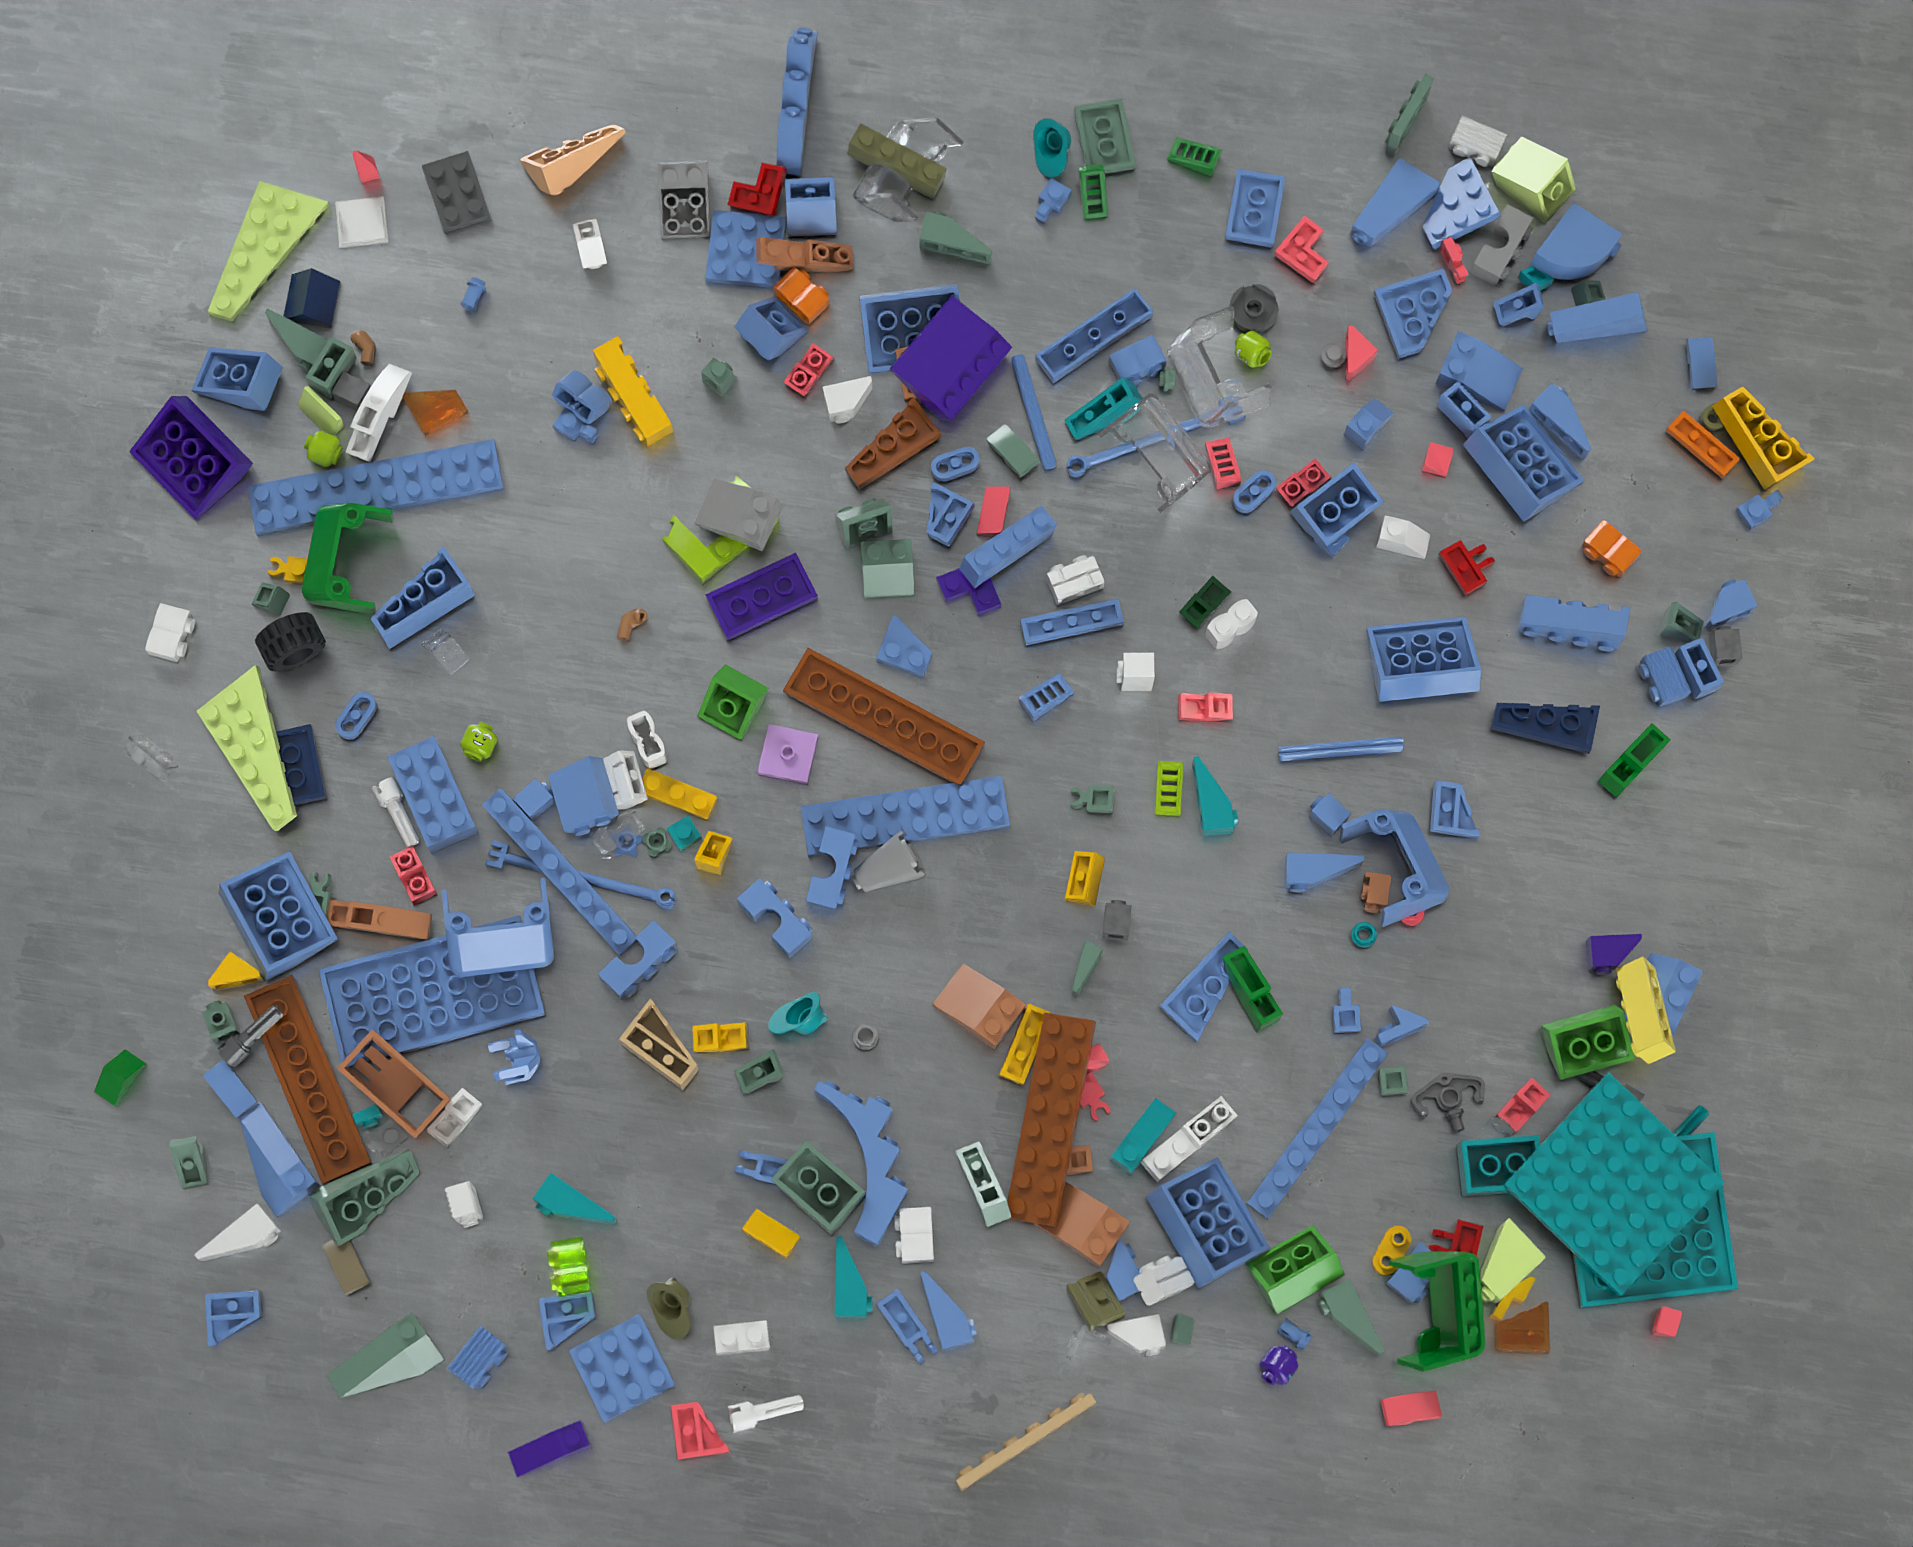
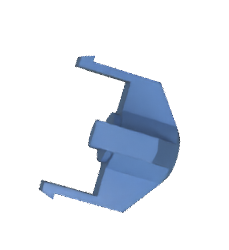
[488,1029,541,1085]

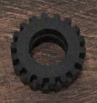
[255,612,326,671]

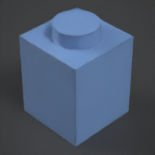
[513,778,555,822]
[1309,793,1351,837]

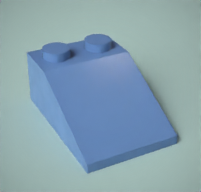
[1436,331,1523,412]
[192,347,283,411]

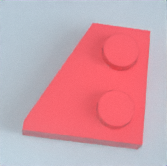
[670,1402,729,1460]

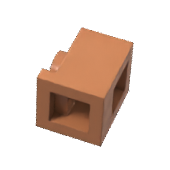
[1361,872,1391,913]

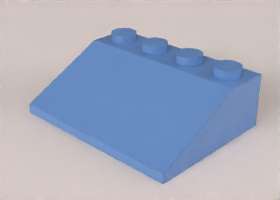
[859,284,960,373]
[1463,405,1585,522]
[1367,617,1481,702]
[219,851,338,981]
[1146,1157,1270,1288]

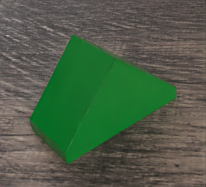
[94,1049,147,1107]

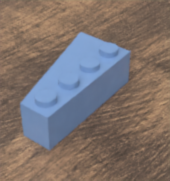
[1517,595,1631,651]

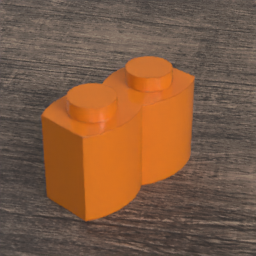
[773,267,829,325]
[1581,520,1642,578]

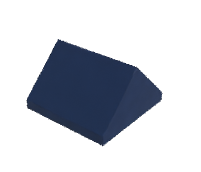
[283,268,341,328]

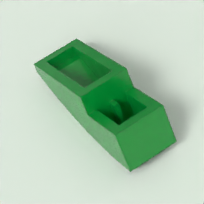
[1598,723,1671,798]
[1222,946,1283,1032]

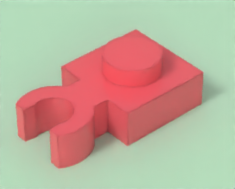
[1439,237,1468,284]
[1080,1072,1111,1122]

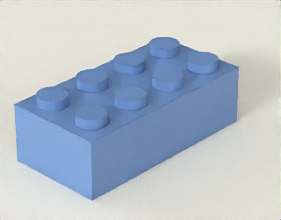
[388,736,478,854]

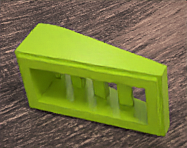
[1155,761,1183,816]

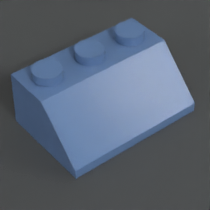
[1290,463,1384,547]
[1624,953,1703,1037]

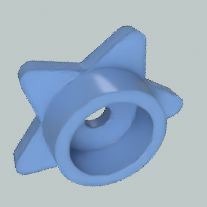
[610,825,643,857]

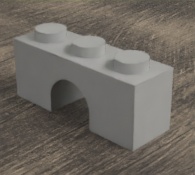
[1470,204,1534,286]

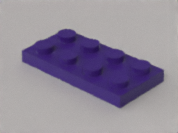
[705,553,818,641]

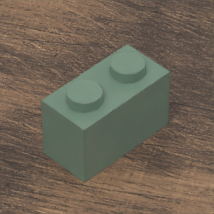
[305,336,357,399]

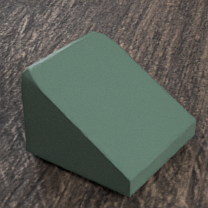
[1571,280,1606,306]
[251,582,290,615]
[1170,1313,1194,1345]

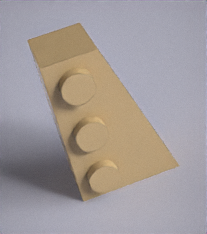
[619,998,699,1090]

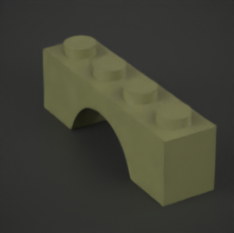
[847,123,947,199]

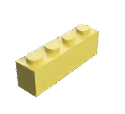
[1616,956,1676,1064]

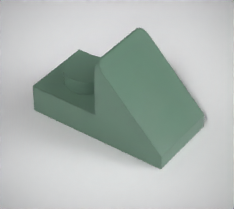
[734,1049,784,1094]
[169,1136,208,1188]

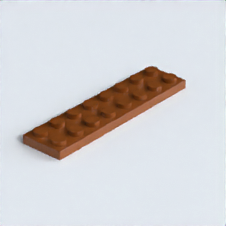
[783,648,985,786]
[244,975,372,1185]
[1007,1012,1096,1227]

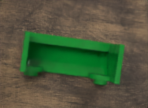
[302,503,394,615]
[1389,1251,1486,1372]

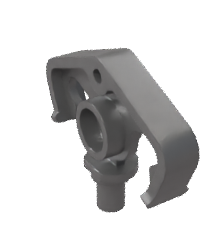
[1411,1073,1485,1132]

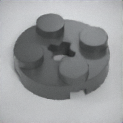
[1229,284,1279,334]

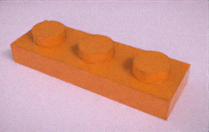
[1666,410,1740,479]

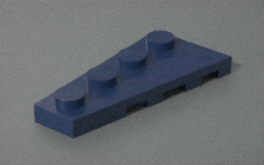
[1490,703,1600,754]

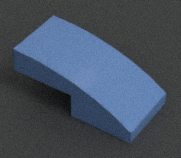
[1687,337,1717,388]
[203,1059,257,1118]

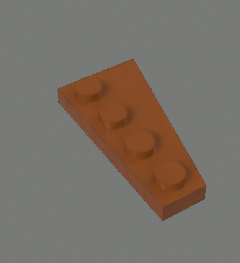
[845,398,942,490]

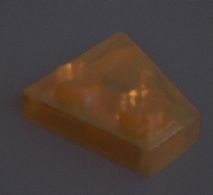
[402,389,469,437]
[1495,1302,1550,1354]

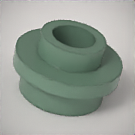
[1159,366,1175,391]

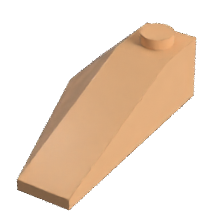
[520,125,625,195]

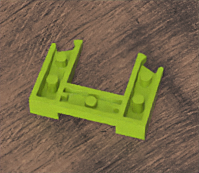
[662,476,779,585]

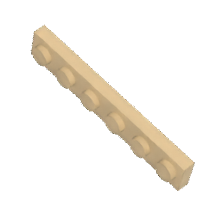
[956,1392,1096,1491]

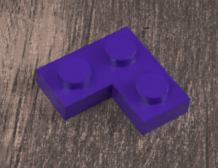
[936,568,1001,615]

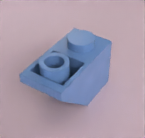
[1106,1240,1141,1302]

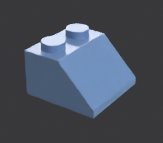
[734,296,809,360]

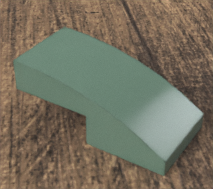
[986,424,1040,477]

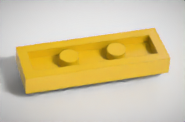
[642,768,718,821]
[998,1003,1051,1085]

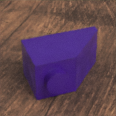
[1586,934,1642,975]

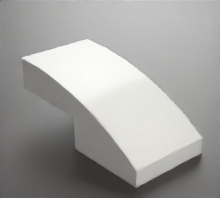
[427,1088,482,1148]

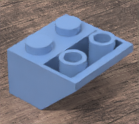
[785,177,837,237]

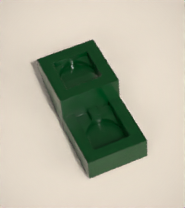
[1179,575,1232,628]

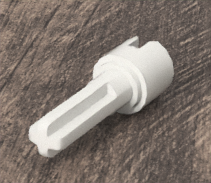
[372,777,419,848]
[728,1395,804,1432]

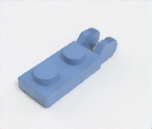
[734,1150,788,1184]
[876,1289,938,1364]

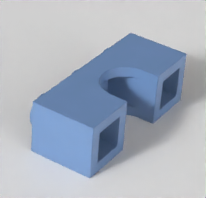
[806,826,859,909]
[737,878,812,959]
[598,920,677,1000]

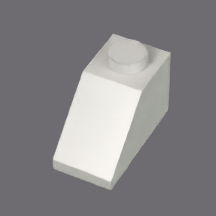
[573,219,607,269]
[823,376,872,423]
[1376,515,1430,559]
[1106,1314,1166,1356]

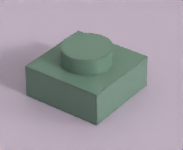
[1378,1067,1408,1096]

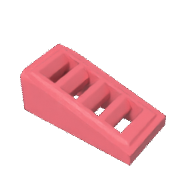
[1205,437,1242,490]

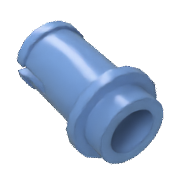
[460,277,486,311]
[1277,1318,1313,1349]

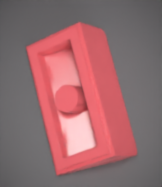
[977,486,1011,537]

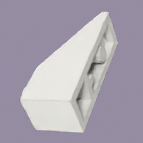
[194,1203,281,1262]

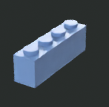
[959,505,1057,588]

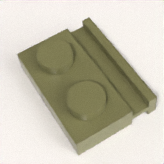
[1066,1271,1125,1331]

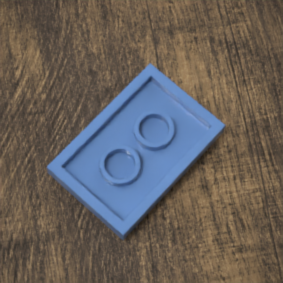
[1225,169,1285,247]

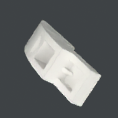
[345,364,412,462]
[1140,1096,1238,1182]

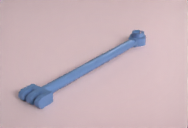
[1066,395,1246,477]
[485,840,676,910]

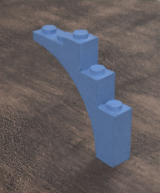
[776,27,818,175]
[814,1081,908,1247]

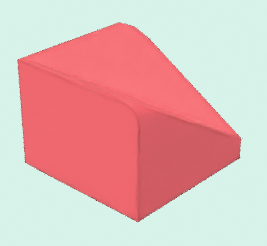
[352,151,380,183]
[1422,442,1454,477]
[1086,1044,1109,1075]
[1651,1306,1682,1337]

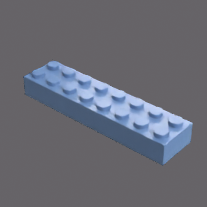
[1035,288,1153,384]

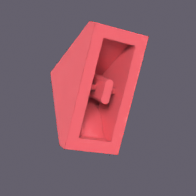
[1345,326,1378,381]

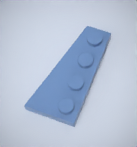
[1159,932,1248,1042]

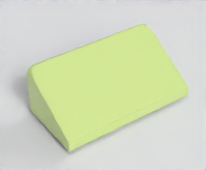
[298,386,344,436]

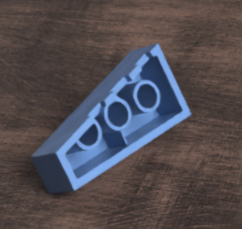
[370,546,475,649]

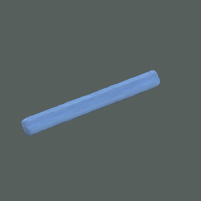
[1011,354,1056,470]
[1278,737,1404,761]

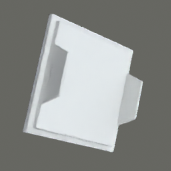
[335,196,389,248]

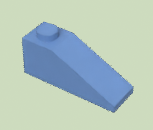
[1529,383,1591,460]
[1284,852,1364,892]
[920,1271,977,1352]

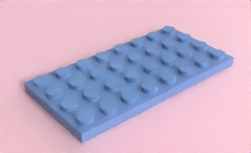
[318,915,546,1068]

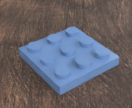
[705,210,787,288]
[569,1314,676,1423]

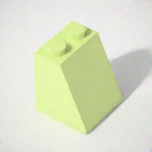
[1492,137,1576,223]
[1480,1218,1546,1306]

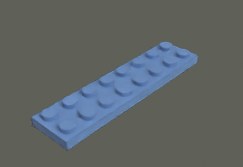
[801,776,1010,858]

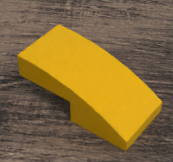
[692,1022,749,1052]
[1489,1276,1536,1322]

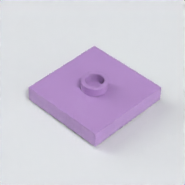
[758,724,818,784]

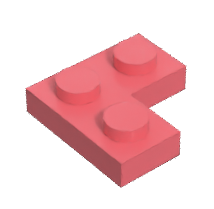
[1274,216,1329,283]

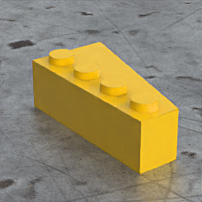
[593,335,673,447]
[1712,386,1815,490]

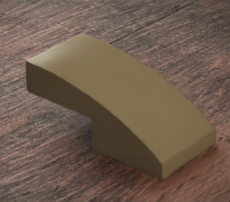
[322,1240,370,1296]

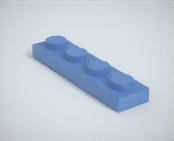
[1020,599,1124,645]

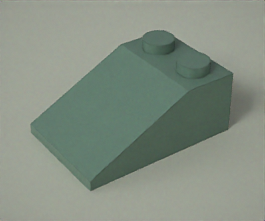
[835,498,892,549]
[771,1140,866,1236]

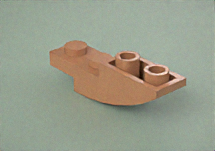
[756,237,853,272]
[327,900,433,940]

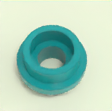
[1351,922,1377,948]

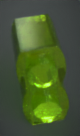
[547,1237,591,1297]

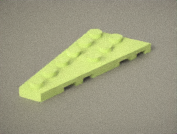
[208,181,330,322]
[197,665,297,831]

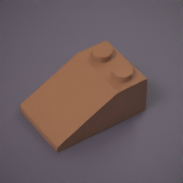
[932,964,1026,1051]
[1034,1181,1130,1269]

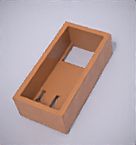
[337,1029,451,1138]

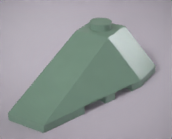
[308,1149,420,1246]
[326,1313,445,1398]

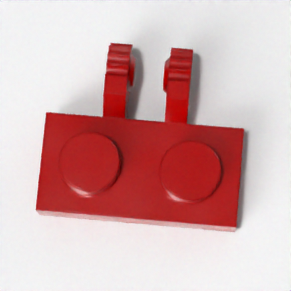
[1438,540,1496,596]
[1429,1219,1484,1256]

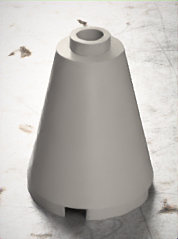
[852,830,926,892]

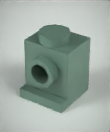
[701,357,737,397]
[202,1001,241,1044]

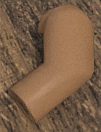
[350,330,375,366]
[617,608,647,641]

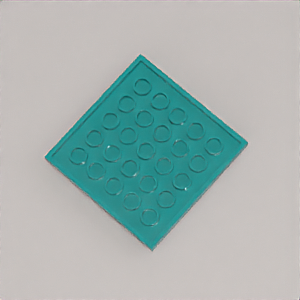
[1503,1072,1725,1296]
[1573,1132,1738,1307]

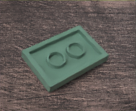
[1385,74,1434,157]
[1074,99,1136,176]

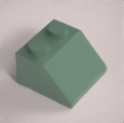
[861,539,914,599]

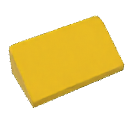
[1064,851,1105,906]
[742,1209,801,1259]

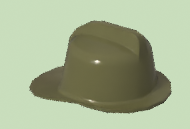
[647,1278,691,1339]

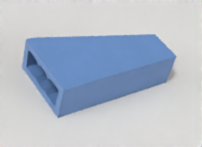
[1350,158,1441,248]
[1547,292,1647,343]

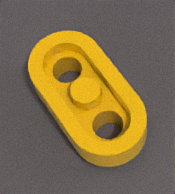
[1372,1226,1411,1276]

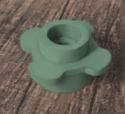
[642,827,672,857]

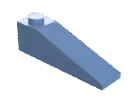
[239,1102,320,1217]

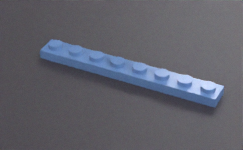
[482,788,637,956]
[1246,1038,1388,1220]

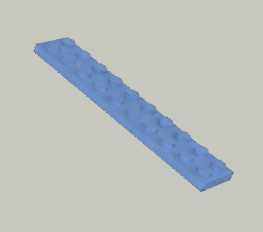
[248,439,503,535]

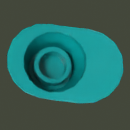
[1033,118,1071,178]
[768,992,827,1034]

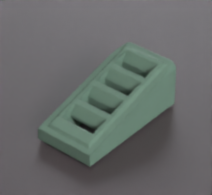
[1071,940,1103,997]

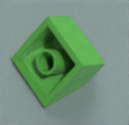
[697,664,769,740]

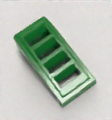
[1167,137,1222,177]
[1078,165,1108,219]

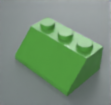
[1541,1005,1635,1080]
[1245,1225,1345,1314]

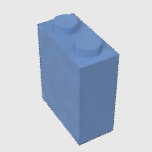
[548,756,619,836]

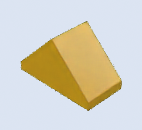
[695,831,733,875]
[208,952,265,991]

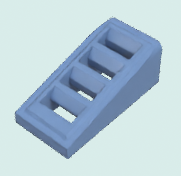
[1019,673,1074,722]

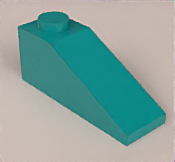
[1064,377,1146,440]
[1192,756,1238,837]
[1110,1098,1177,1176]
[532,1173,617,1224]
[835,1236,872,1319]

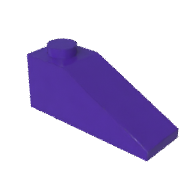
[508,1420,593,1478]

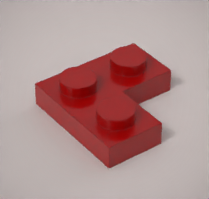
[727,162,787,217]

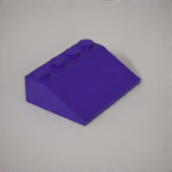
[890,296,1013,420]
[129,396,253,519]

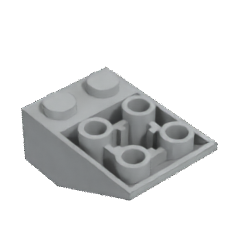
[658,161,710,238]

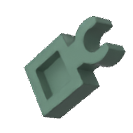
[1069,785,1115,813]
[310,872,333,918]

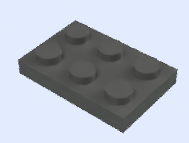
[421,151,491,233]

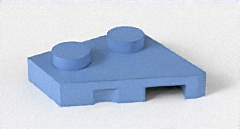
[927,482,975,547]
[876,615,932,678]
[1430,780,1480,839]
[205,1290,261,1346]
[538,1290,596,1351]

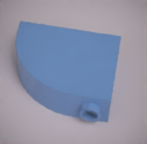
[1530,202,1623,280]

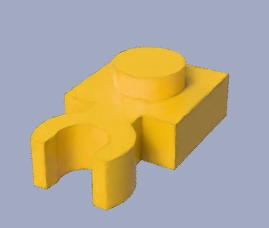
[267,556,308,585]

